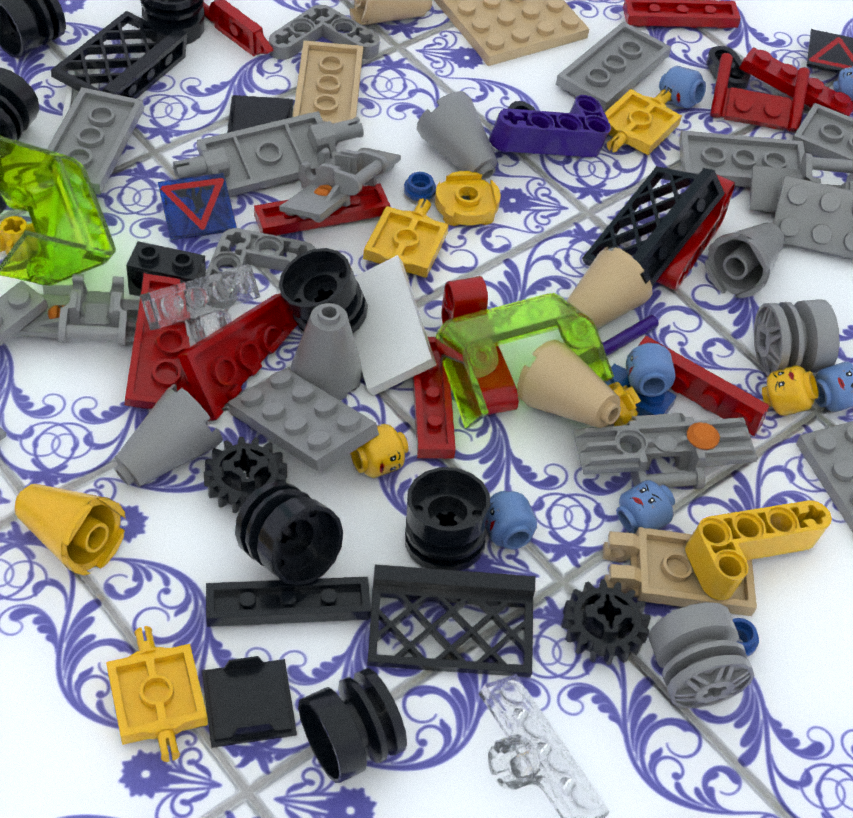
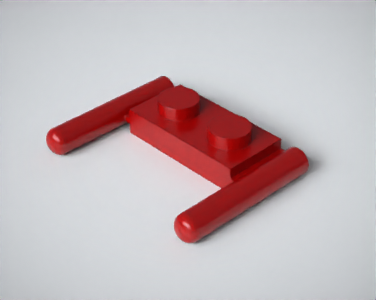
[710,53,810,133]

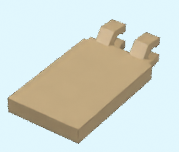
[603,527,757,616]

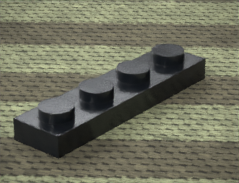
[206,577,371,627]

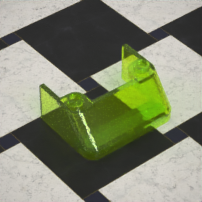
[0,136,116,286]

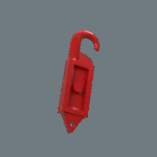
[203,0,274,57]

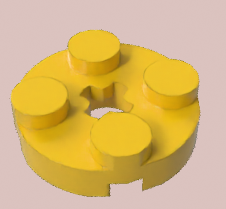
[435,171,501,226]

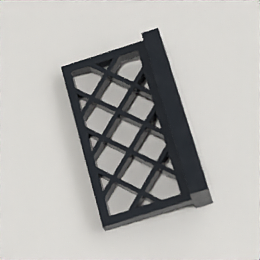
[51,11,187,99]
[582,166,725,286]
[367,564,536,677]

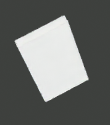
[353,255,436,396]

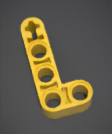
[685,500,832,600]

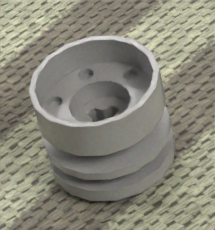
[753,299,840,376]
[648,602,755,708]

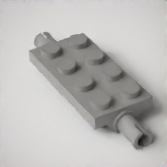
[173,111,364,200]

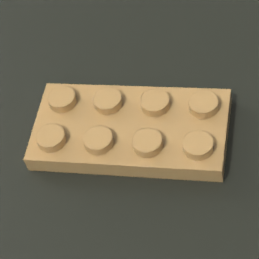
[293,41,363,124]

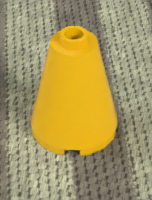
[15,484,126,576]

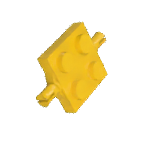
[605,89,682,155]
[363,198,449,278]
[106,626,208,762]

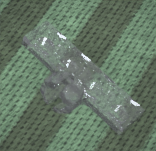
[140,264,260,343]
[479,674,610,818]

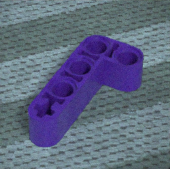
[489,95,611,157]

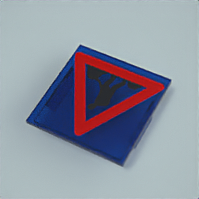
[158,173,237,240]

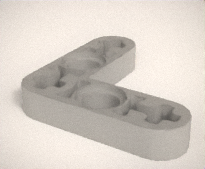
[269,5,380,60]
[201,228,316,310]

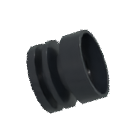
[0,0,66,58]
[140,0,204,44]
[0,67,40,155]
[279,248,368,334]
[405,467,490,571]
[235,481,343,586]
[298,668,407,783]

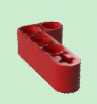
[656,174,736,291]
[441,276,519,416]

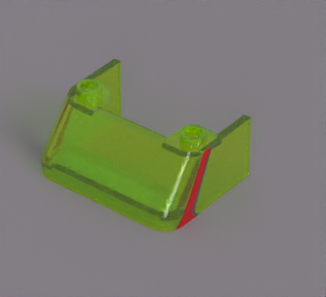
[435,293,614,429]

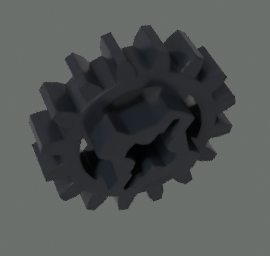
[203,437,287,513]
[561,579,651,665]

